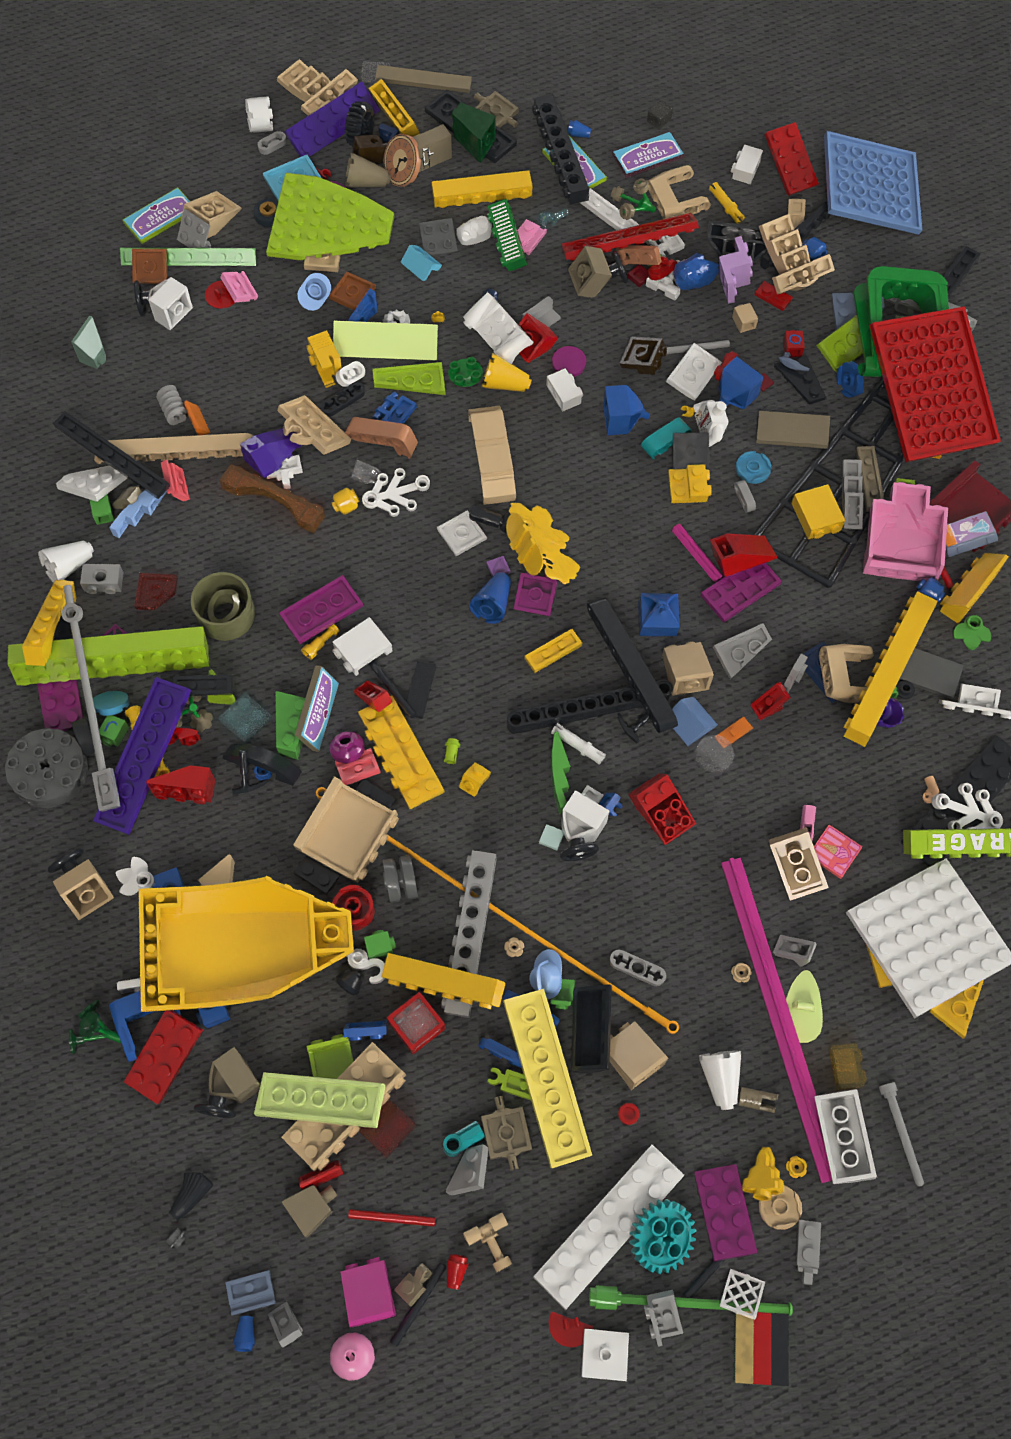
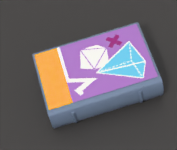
[946,511,998,557]

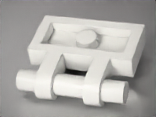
[645,235,685,257]

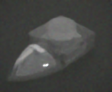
[350,460,386,484]

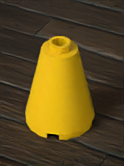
[481,353,532,392]

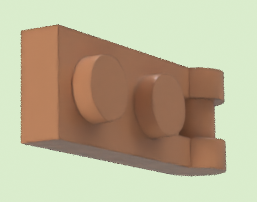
[616,245,662,265]

